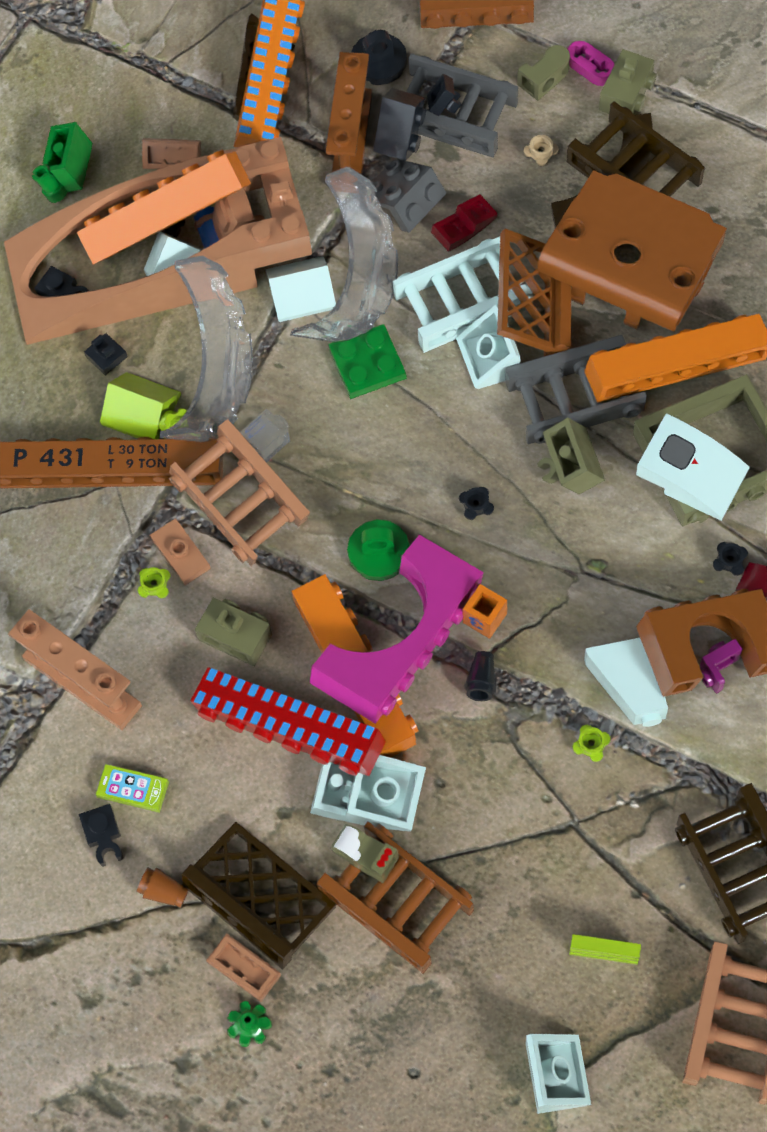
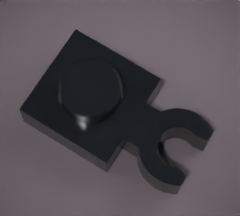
[35,266,89,297]
[79,803,123,867]

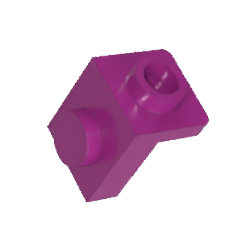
[699,639,742,694]

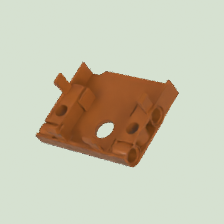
[537,170,727,332]

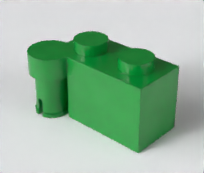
[32,122,93,203]

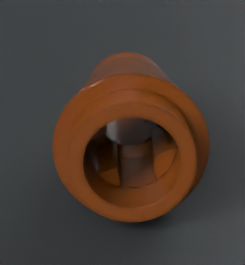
[136,867,189,908]

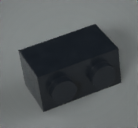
[373,88,426,161]

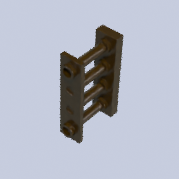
[566,101,705,197]
[675,783,767,944]

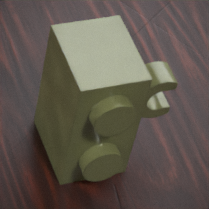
[599,49,657,114]
[537,418,605,495]
[195,597,272,667]

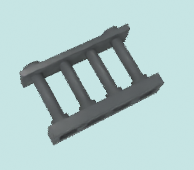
[406,54,518,158]
[505,335,647,444]

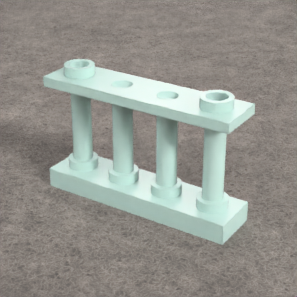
[393,237,533,353]

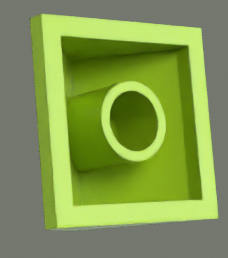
[100,372,181,440]

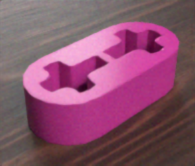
[568,41,614,86]

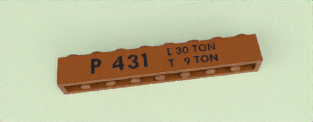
[0,436,223,489]

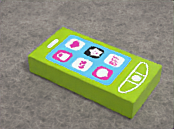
[96,764,169,813]

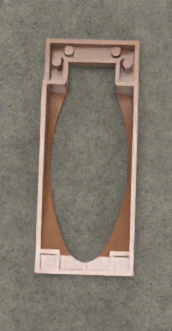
[4,137,312,345]

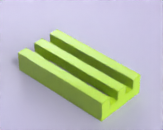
[569,934,641,965]

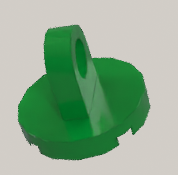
[347,519,410,581]

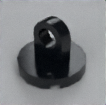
[351,29,407,85]

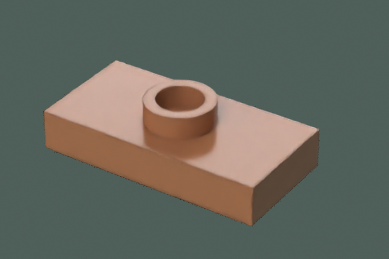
[142,138,201,169]
[150,518,211,586]
[206,933,281,1002]

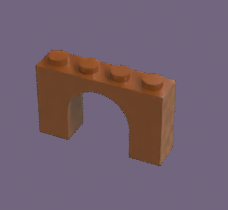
[420,0,534,29]
[636,589,767,697]

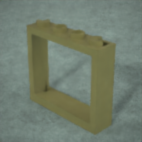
[633,374,767,527]

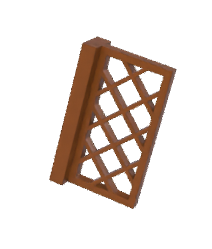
[497,228,571,357]

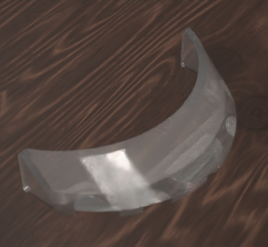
[290,167,398,342]
[160,256,253,442]

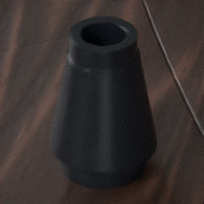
[464,651,496,702]

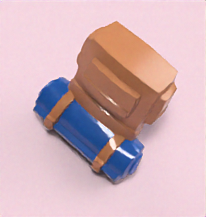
[194,188,265,249]

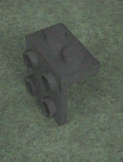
[359,159,446,233]

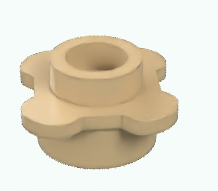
[524,135,559,166]

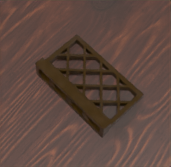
[182,822,336,970]

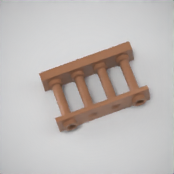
[169,419,310,566]
[8,609,142,730]
[682,941,767,1105]

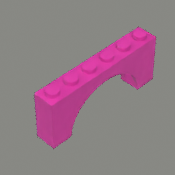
[310,535,484,724]

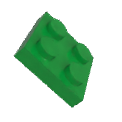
[328,324,407,400]

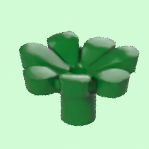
[227,1001,272,1047]

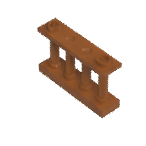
[326,52,372,192]
[317,821,474,974]

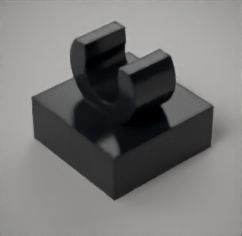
[427,73,462,116]
[84,333,128,376]

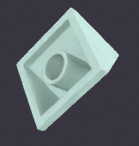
[144,231,202,276]
[266,256,337,322]
[456,304,520,389]
[526,1034,591,1114]

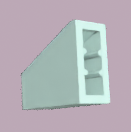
[584,638,668,727]

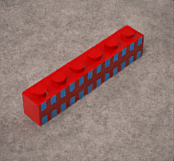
[190,667,386,776]

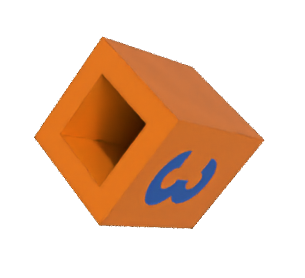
[463,584,507,639]

